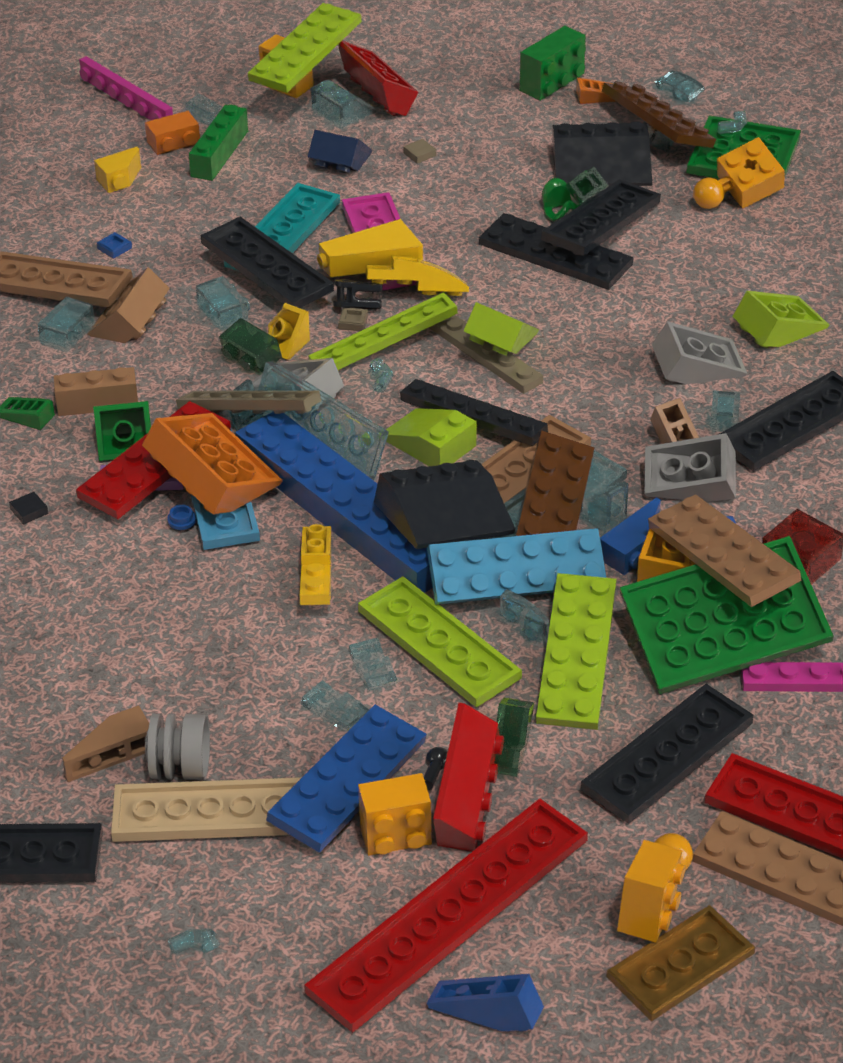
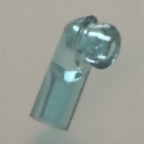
[717,111,748,134]
[369,358,393,393]
[167,929,219,955]

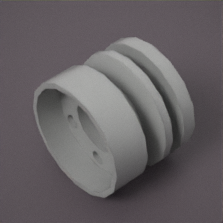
[145,713,210,780]

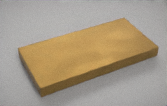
[606,905,755,1022]

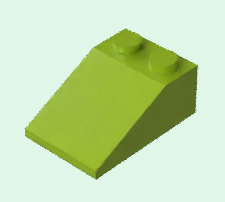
[732,291,830,348]
[463,302,539,356]
[379,408,477,466]

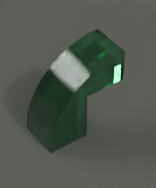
[565,167,609,206]
[494,697,534,777]

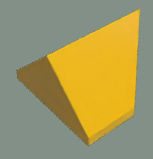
[266,303,310,360]

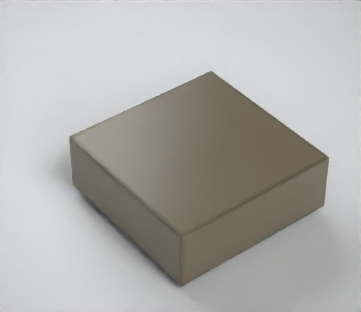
[403,139,436,164]
[338,308,368,331]

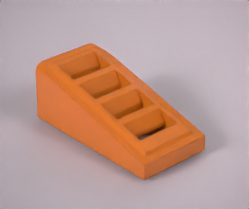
[576,78,615,104]

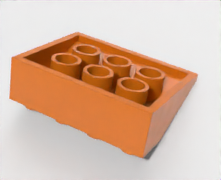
[142,413,283,514]

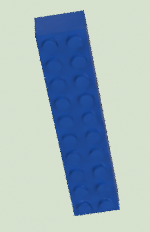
[235,411,433,593]

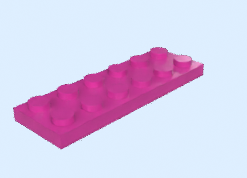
[342,192,416,290]

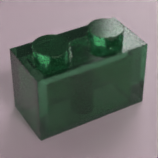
[219,318,282,375]

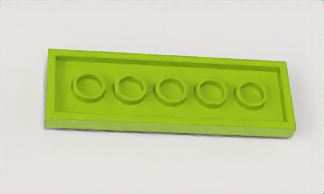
[247,3,362,93]
[536,573,616,730]
[358,576,522,708]

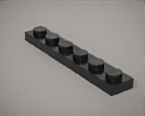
[400,379,548,446]

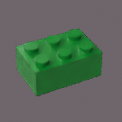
[520,26,586,101]

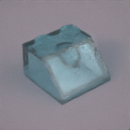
[311,79,377,129]

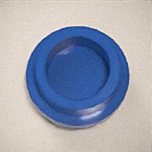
[167,505,196,530]

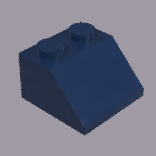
[307,130,372,174]

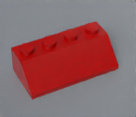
[338,40,419,116]
[433,702,504,851]

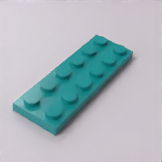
[224,183,340,271]

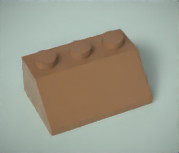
[87,267,170,343]
[54,367,138,416]

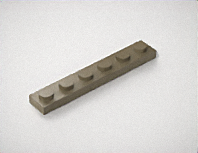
[429,315,543,394]
[176,391,321,414]

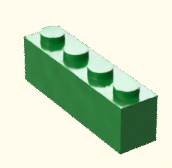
[189,104,248,181]

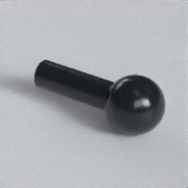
[424,747,448,790]

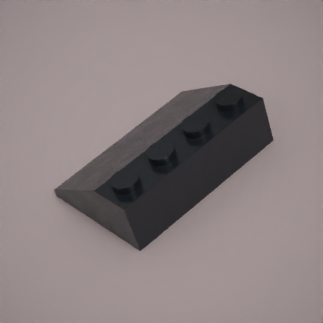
[552,121,653,188]
[374,460,515,549]

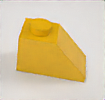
[94,146,141,193]

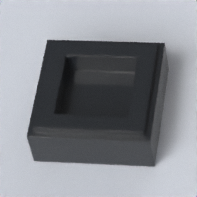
[9,492,48,525]

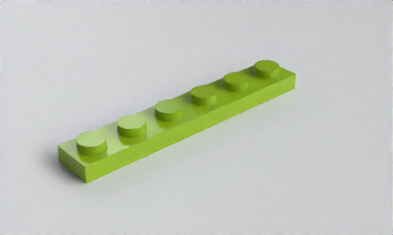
[308,292,458,370]

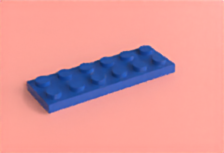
[266,704,427,853]

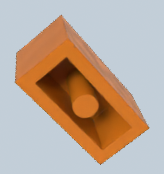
[145,111,200,155]

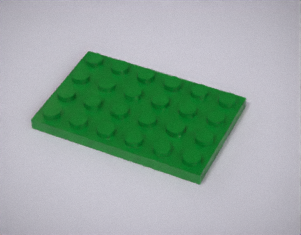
[620,536,834,694]

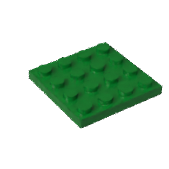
[687,115,801,179]

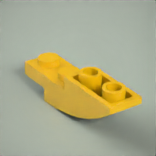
[365,255,469,296]
[300,524,332,605]

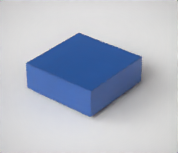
[97,232,132,259]

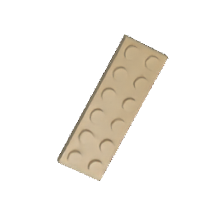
[111,777,302,842]

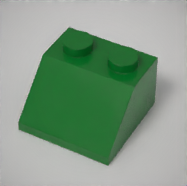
[93,401,151,461]

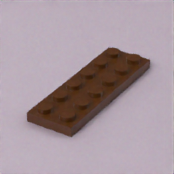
[602,81,716,148]
[515,431,595,536]

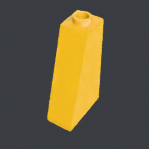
[317,219,423,277]

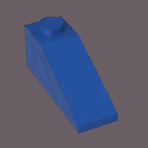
[600,497,661,575]
[427,974,544,1031]

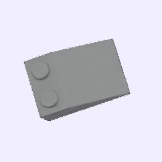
[652,321,747,384]
[244,358,344,415]
[645,433,736,502]

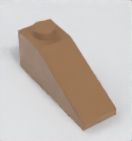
[650,398,699,444]
[62,705,149,782]

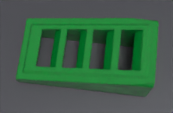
[0,397,55,430]

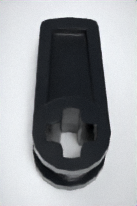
[333,279,383,308]

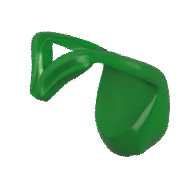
[542,178,579,221]

